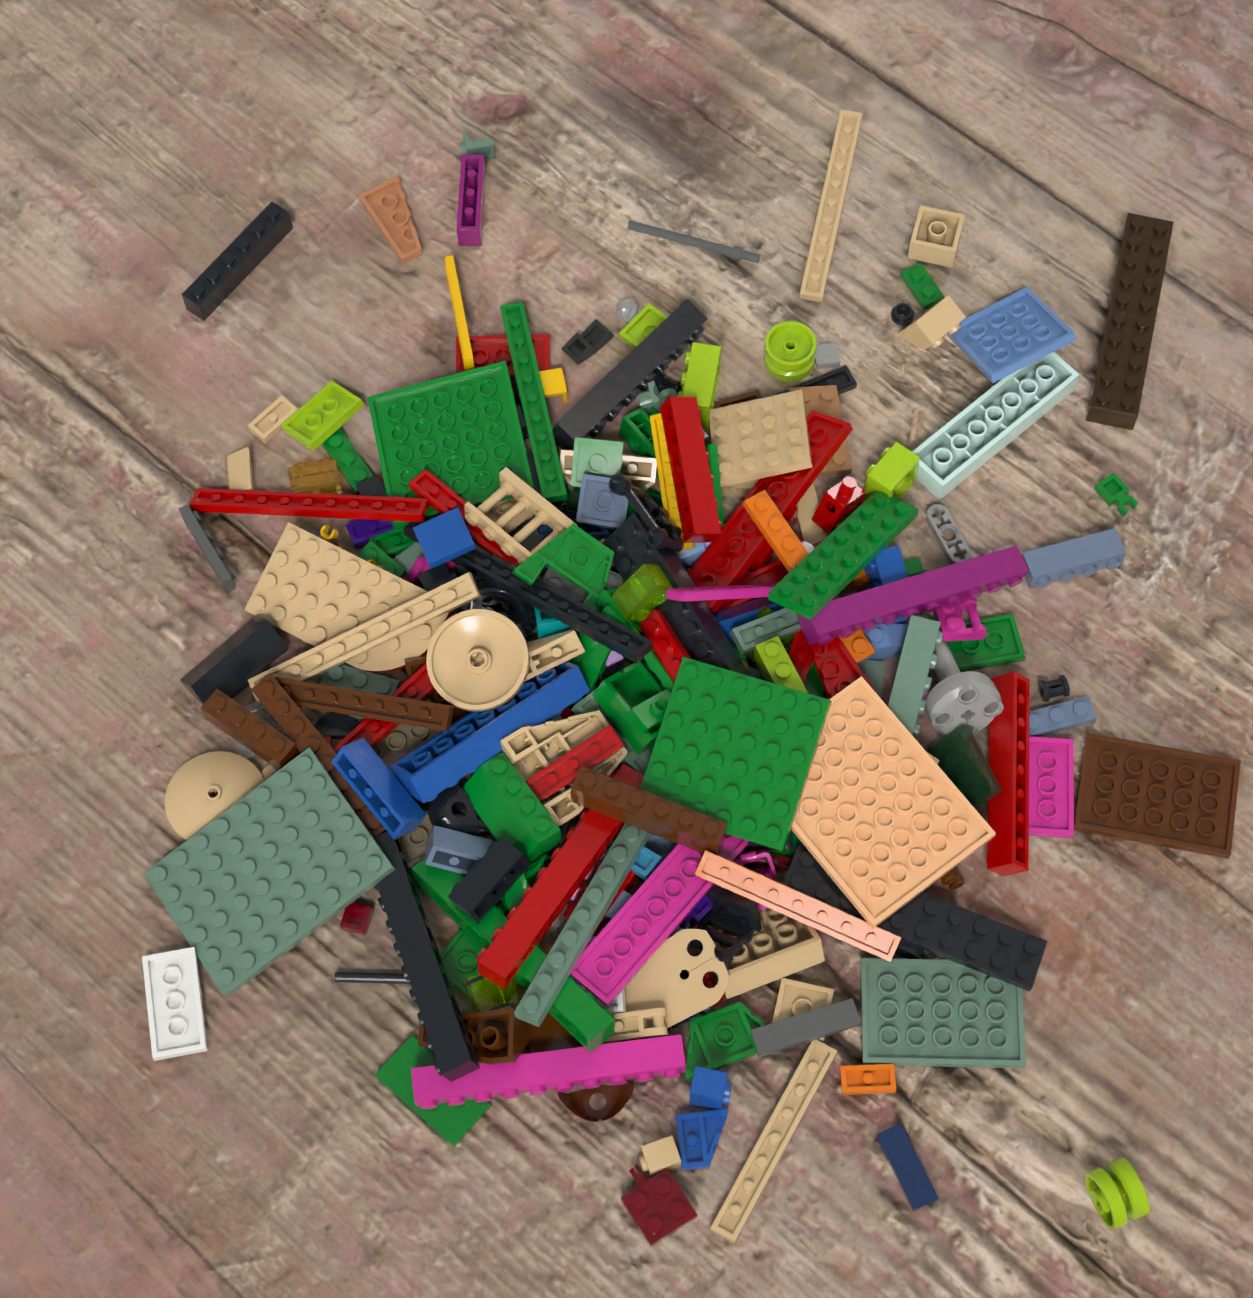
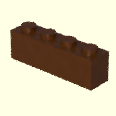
[201,689,300,770]

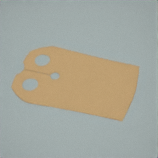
[625,929,730,1041]

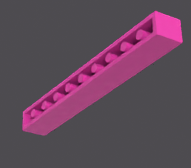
[411,1034,686,1109]

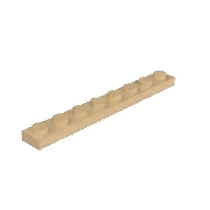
[710,1040,837,1244]

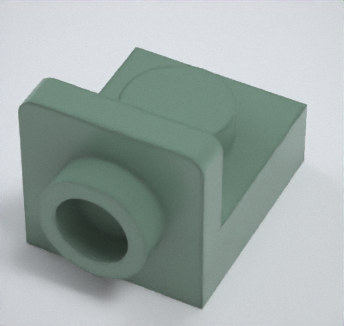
[460,133,495,161]

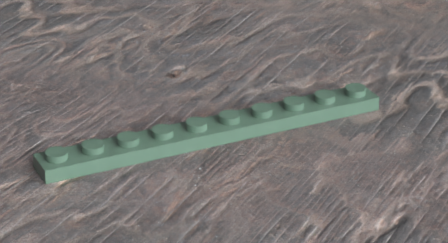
[514,823,651,1027]

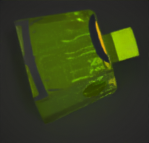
[463,974,519,1012]

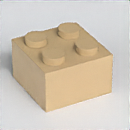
[908,205,965,268]

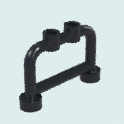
[609,474,684,552]

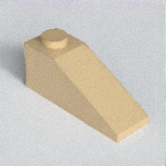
[525,629,585,681]

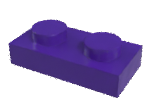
[345,519,396,549]

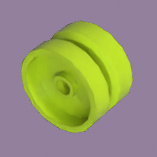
[764,321,817,383]
[1085,1157,1150,1231]

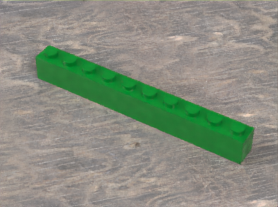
[411,858,615,1053]

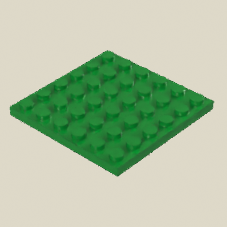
[367,361,535,528]
[640,657,832,852]

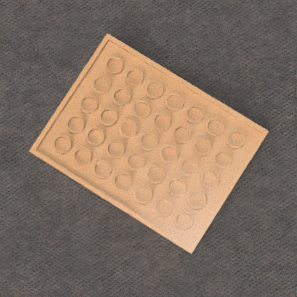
[791,676,996,929]

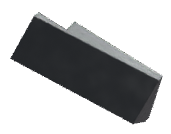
[180,615,288,705]

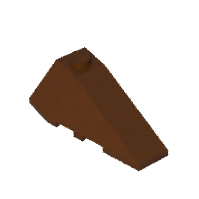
[418,1008,529,1065]

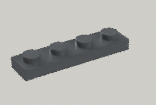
[178,504,236,593]

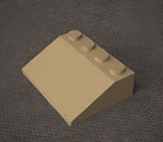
[695,908,825,999]

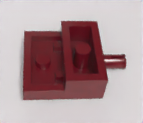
[621,1165,697,1247]

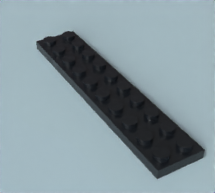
[783,844,1048,992]

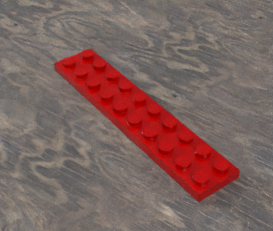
[688,410,853,614]

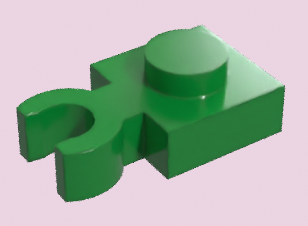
[1094,473,1137,516]

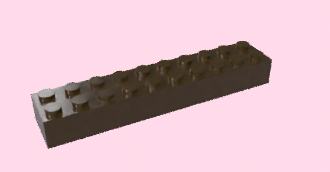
[1086,213,1174,430]

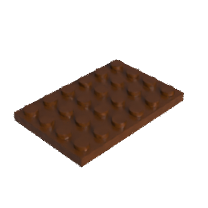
[1074,732,1241,859]

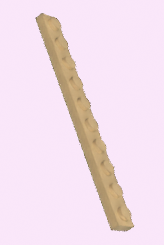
[799,110,863,303]
[248,572,481,703]

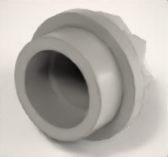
[616,299,639,322]

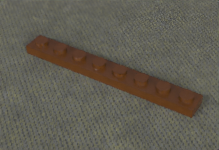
[251,673,387,838]
[265,675,454,732]

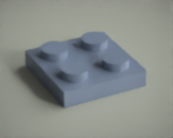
[575,474,631,529]

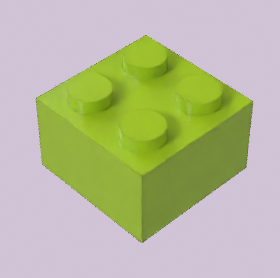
[864,442,920,500]

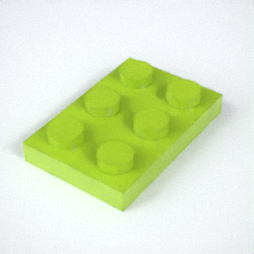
[281,380,364,451]

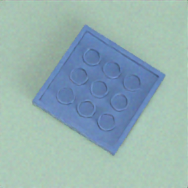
[947,287,1076,383]

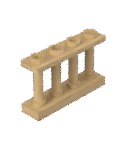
[464,467,577,564]

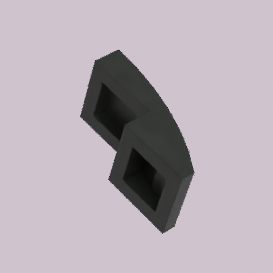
[561,319,614,365]

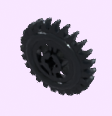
[455,581,536,640]

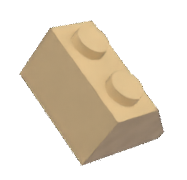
[898,295,966,350]

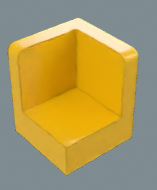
[539,368,568,404]

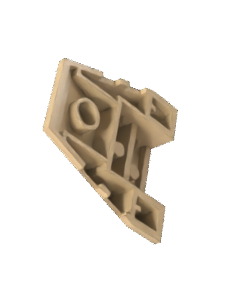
[500,710,628,827]

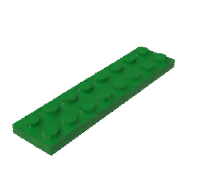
[768,491,919,620]

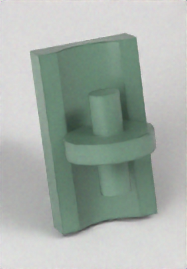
[637,381,678,415]

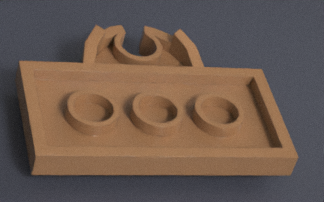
[789,385,852,476]

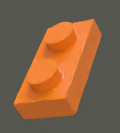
[839,1064,897,1095]

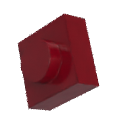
[340,903,374,935]

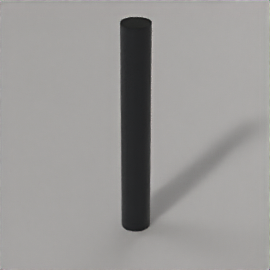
[335,972,410,984]

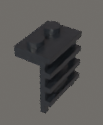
[687,885,762,964]

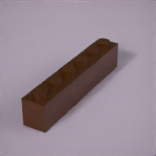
[571,766,728,855]

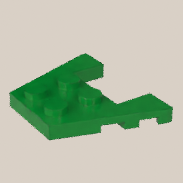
[512,524,614,612]

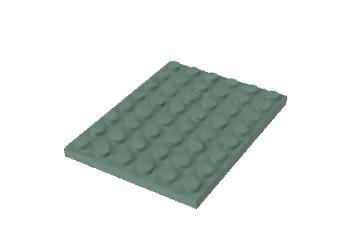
[144,748,395,998]

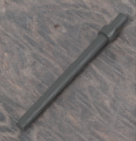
[628,220,761,263]

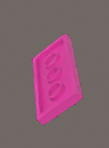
[1029,736,1074,839]

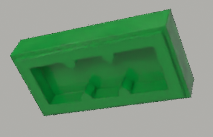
[628,688,671,733]

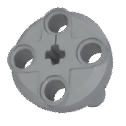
[926,640,1004,741]

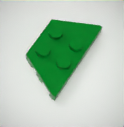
[685,1002,766,1081]

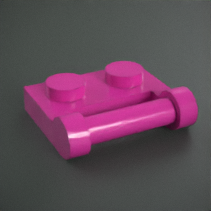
[933,597,987,641]

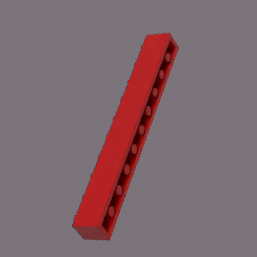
[477,764,644,989]

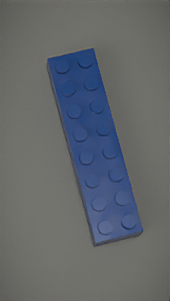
[390,661,590,803]

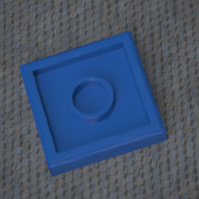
[413,507,476,569]

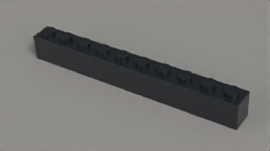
[374,832,480,1082]

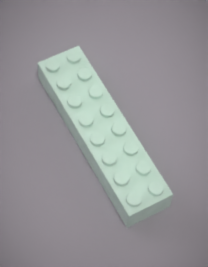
[912,352,1079,500]

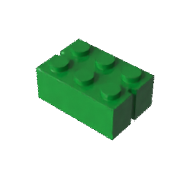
[592,661,663,755]

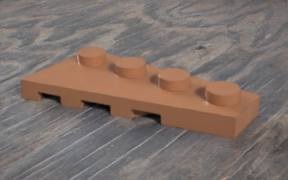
[358,176,423,264]

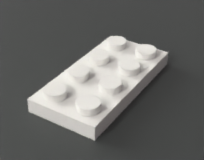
[142,947,208,1061]

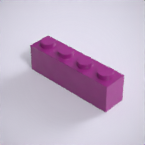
[456,155,486,246]

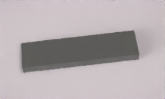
[750,998,861,1057]

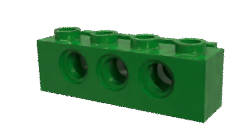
[619,407,659,480]

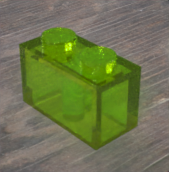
[611,564,673,621]

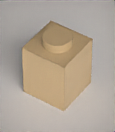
[638,1136,681,1177]

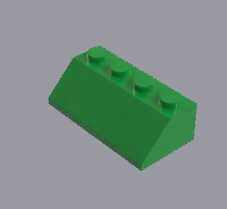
[462,752,561,863]

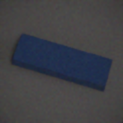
[876,1123,939,1212]

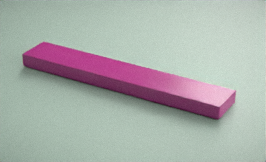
[666,583,778,602]

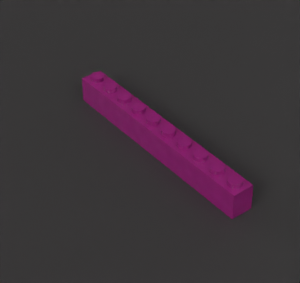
[797,545,1029,646]

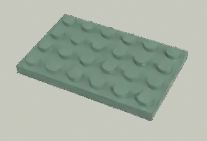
[860,958,1026,1068]

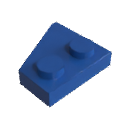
[675,1109,728,1171]

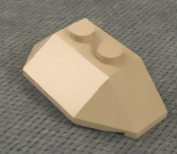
[560,449,657,496]

